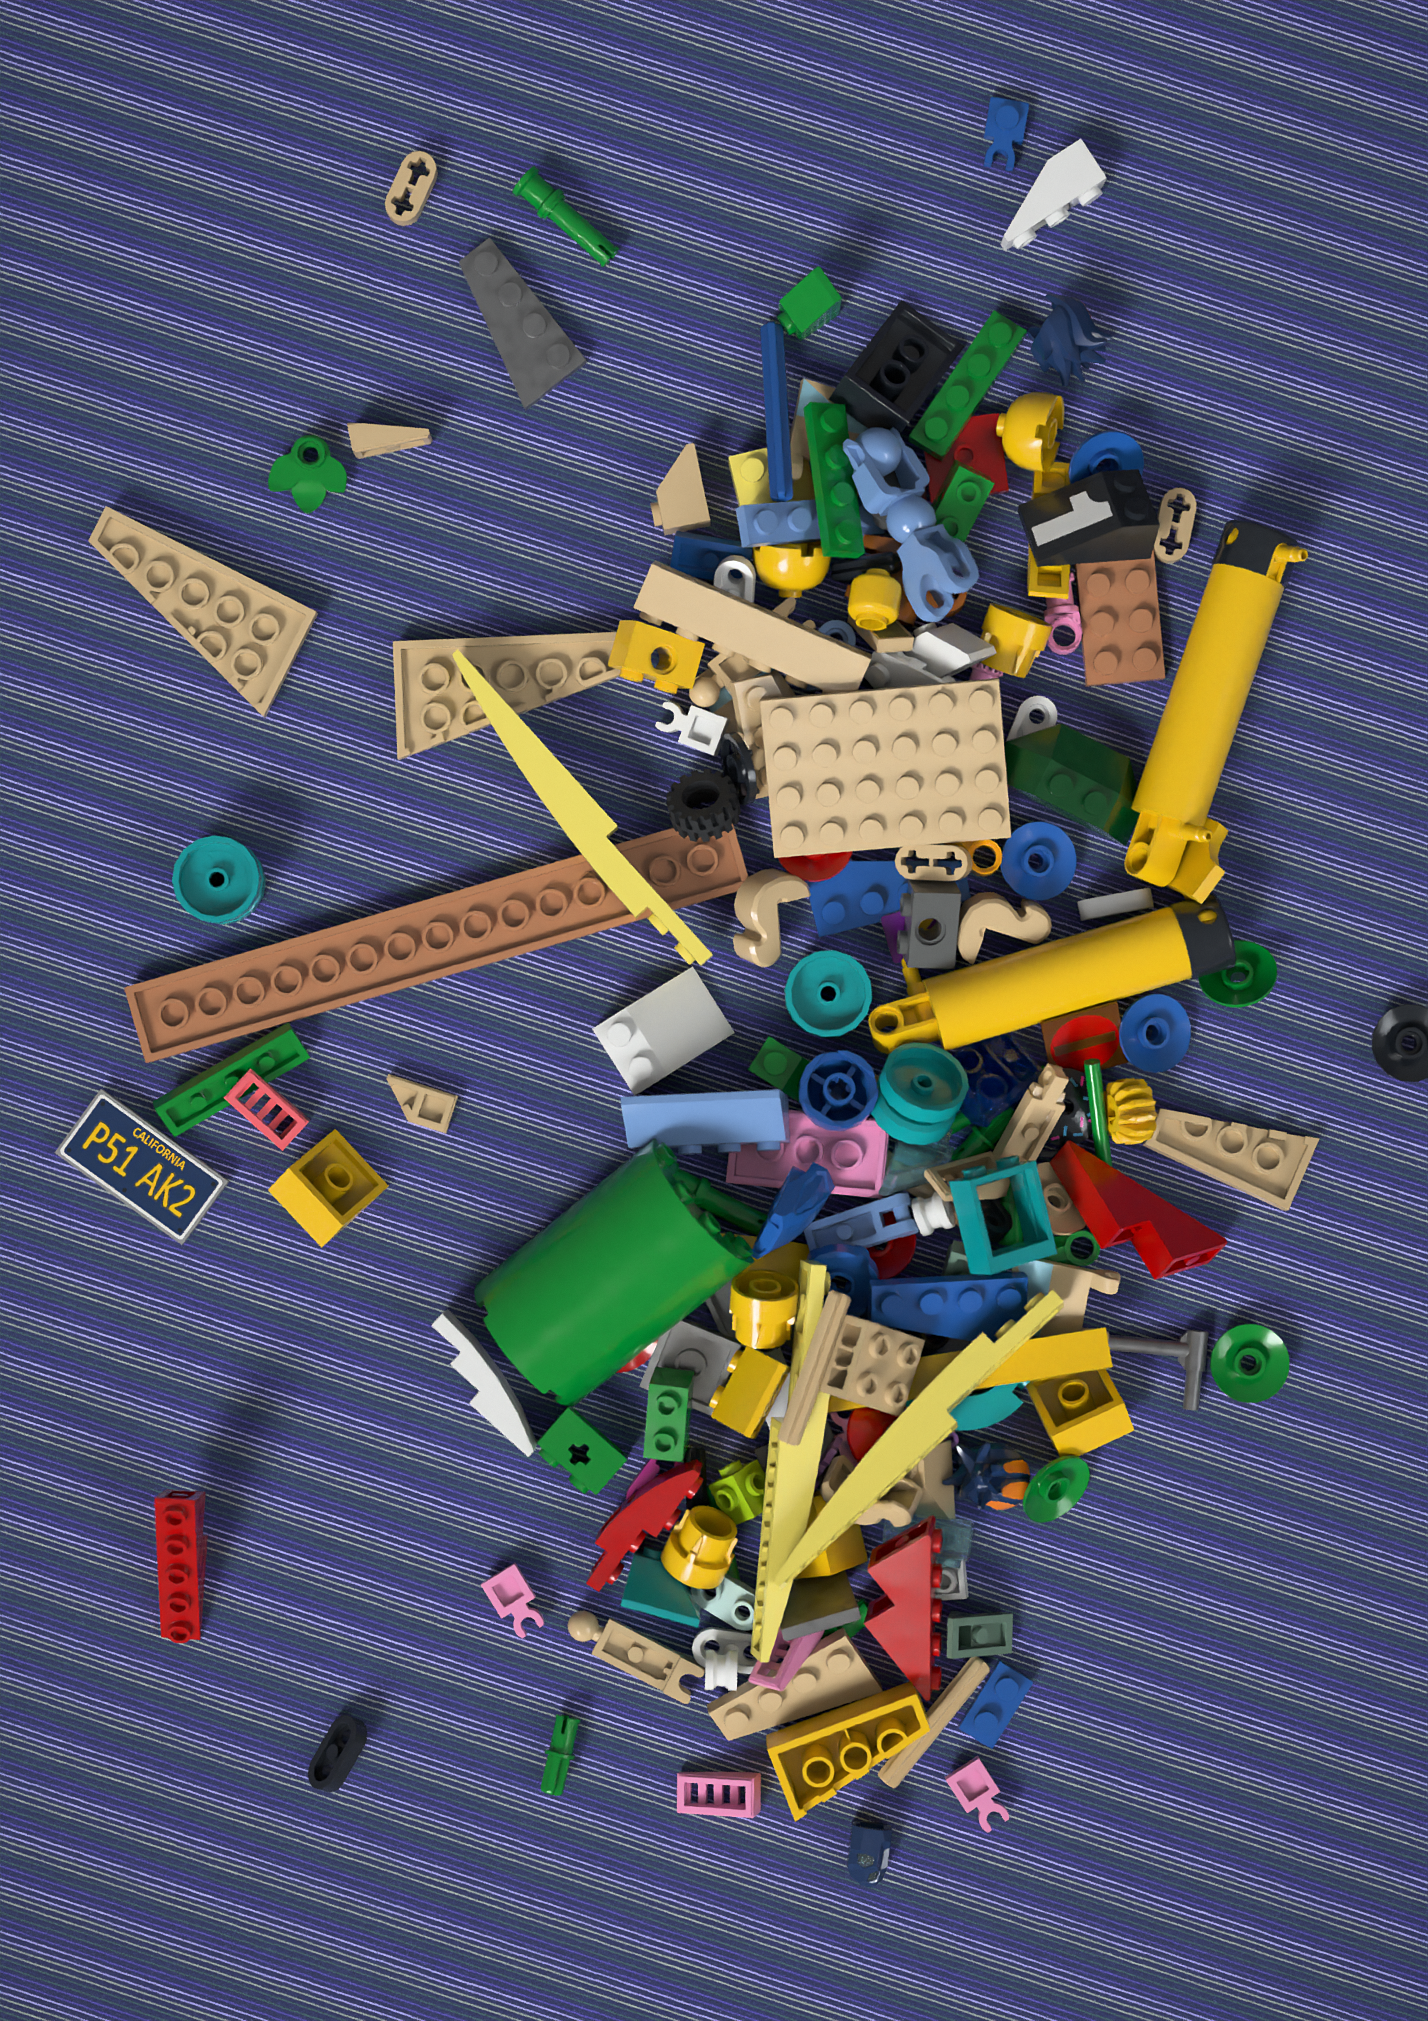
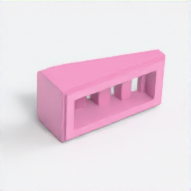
[748,1627,825,1692]
[677,1772,761,1818]

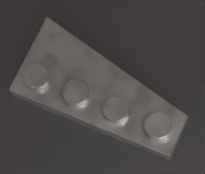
[459,237,587,411]

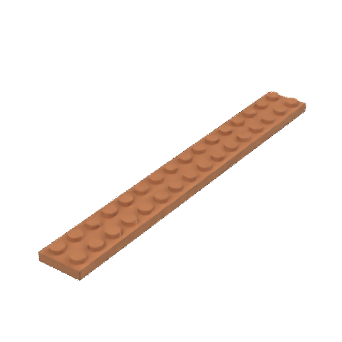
[124,824,748,1063]

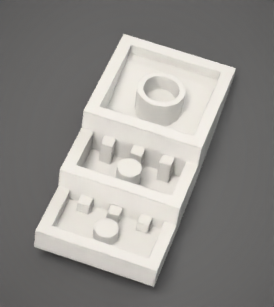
[431,1309,537,1457]

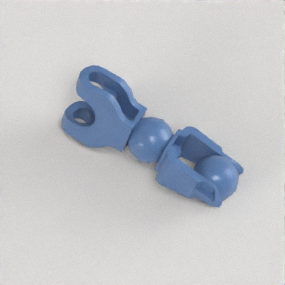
[843,427,979,622]

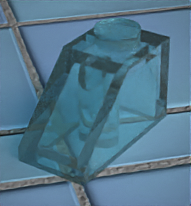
[878,1129,954,1196]

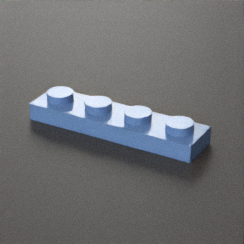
[736,496,884,548]

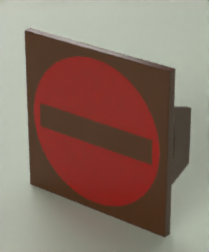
[1040,1001,1128,1073]

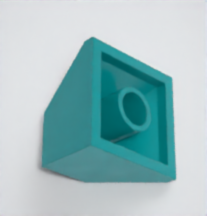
[621,1546,700,1628]

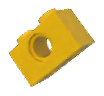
[607,620,705,694]

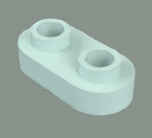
[691,1574,756,1631]

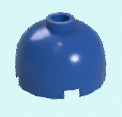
[799,1050,878,1131]

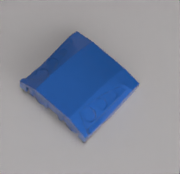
[751,1162,835,1259]

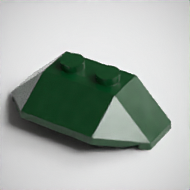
[1004,724,1140,846]

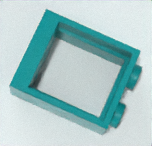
[949,1155,1057,1274]

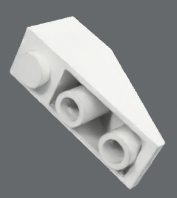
[1001,139,1107,251]

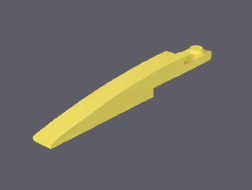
[452,649,713,966]
[750,1260,830,1662]
[773,1290,1064,1590]

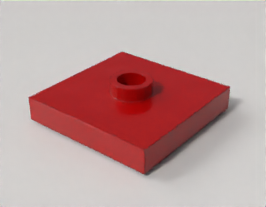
[924,413,1009,503]

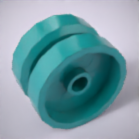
[172,835,266,925]
[784,950,872,1038]
[871,1042,969,1145]

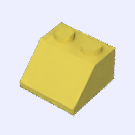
[728,447,815,507]

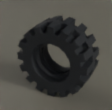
[666,769,741,842]

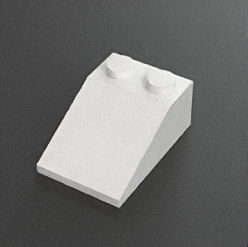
[592,967,735,1096]

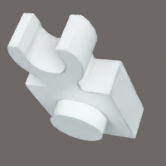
[655,702,731,756]

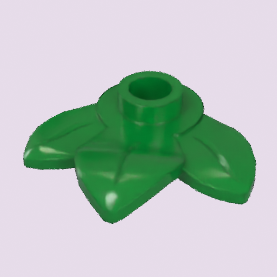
[268,435,347,514]

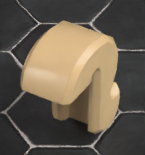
[733,869,811,967]
[956,892,1052,965]
[820,1455,923,1527]

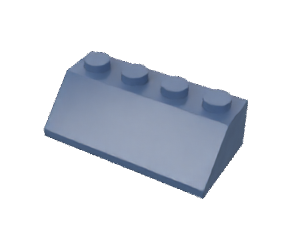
[621,1090,790,1155]

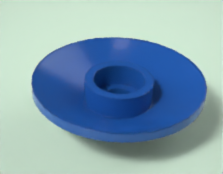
[1068,430,1144,484]
[1000,822,1077,900]
[1119,994,1191,1073]

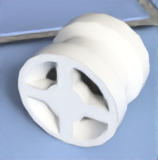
[911,1191,955,1236]
[705,1650,738,1691]

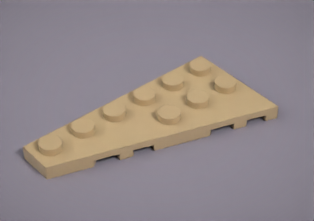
[393,632,621,760]

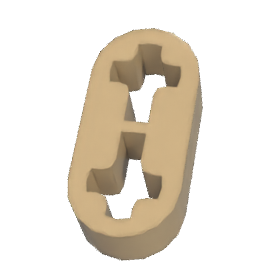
[385,151,438,226]
[1153,488,1196,563]
[895,844,973,881]

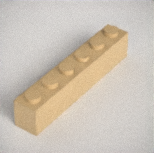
[633,560,872,694]

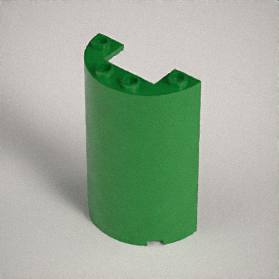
[474,1138,755,1407]

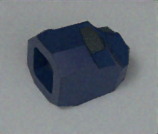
[847,1820,892,1888]

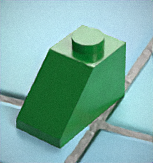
[777,266,842,341]
[748,1036,810,1103]

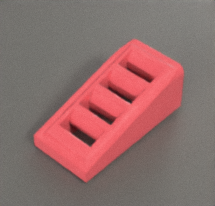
[224,1068,310,1151]

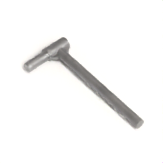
[1029,1330,1209,1410]

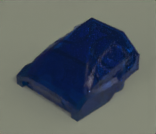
[952,1033,1044,1128]

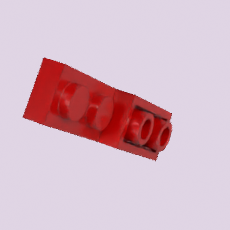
[586,1459,704,1592]

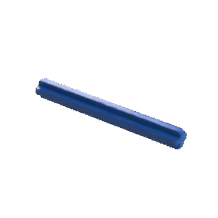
[760,321,794,502]

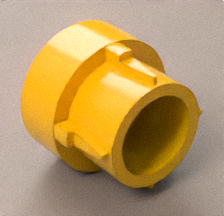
[980,603,1053,678]
[729,1270,799,1349]
[661,1506,738,1589]

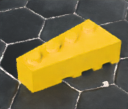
[766,1682,930,1822]

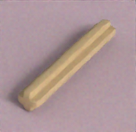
[778,1291,851,1446]
[878,1656,990,1788]

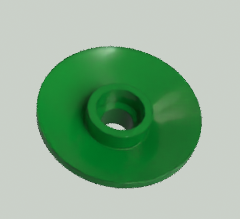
[1198,940,1277,1008]
[1210,1324,1290,1403]
[1023,1455,1090,1523]

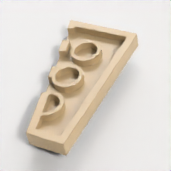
[1142,1109,1319,1211]
[707,1628,883,1741]

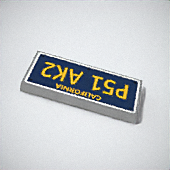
[55,1089,230,1245]

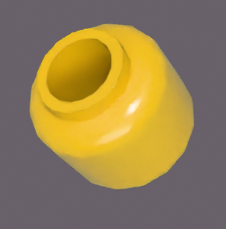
[847,568,902,631]

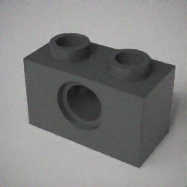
[897,880,961,969]

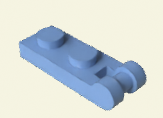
[804,1193,919,1251]

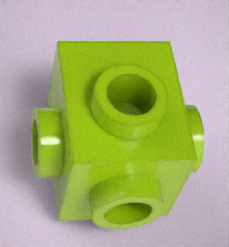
[708,1459,766,1525]

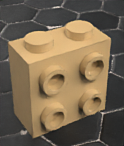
[819,1315,925,1416]

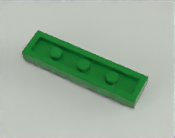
[908,311,1027,462]
[803,402,865,558]
[153,1022,310,1138]

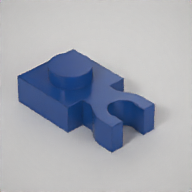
[983,97,1029,171]

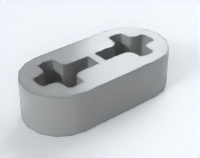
[1077,888,1154,921]

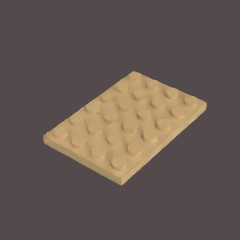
[760,678,1011,858]

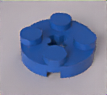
[807,1244,880,1317]

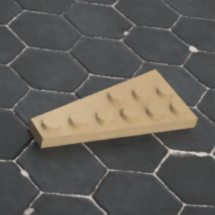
[88,506,318,718]

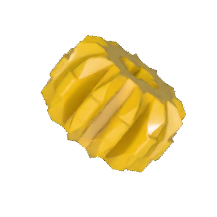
[1104,1078,1158,1145]

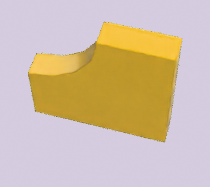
[1166,817,1228,904]

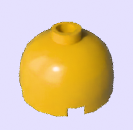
[996,392,1064,472]
[753,541,831,598]

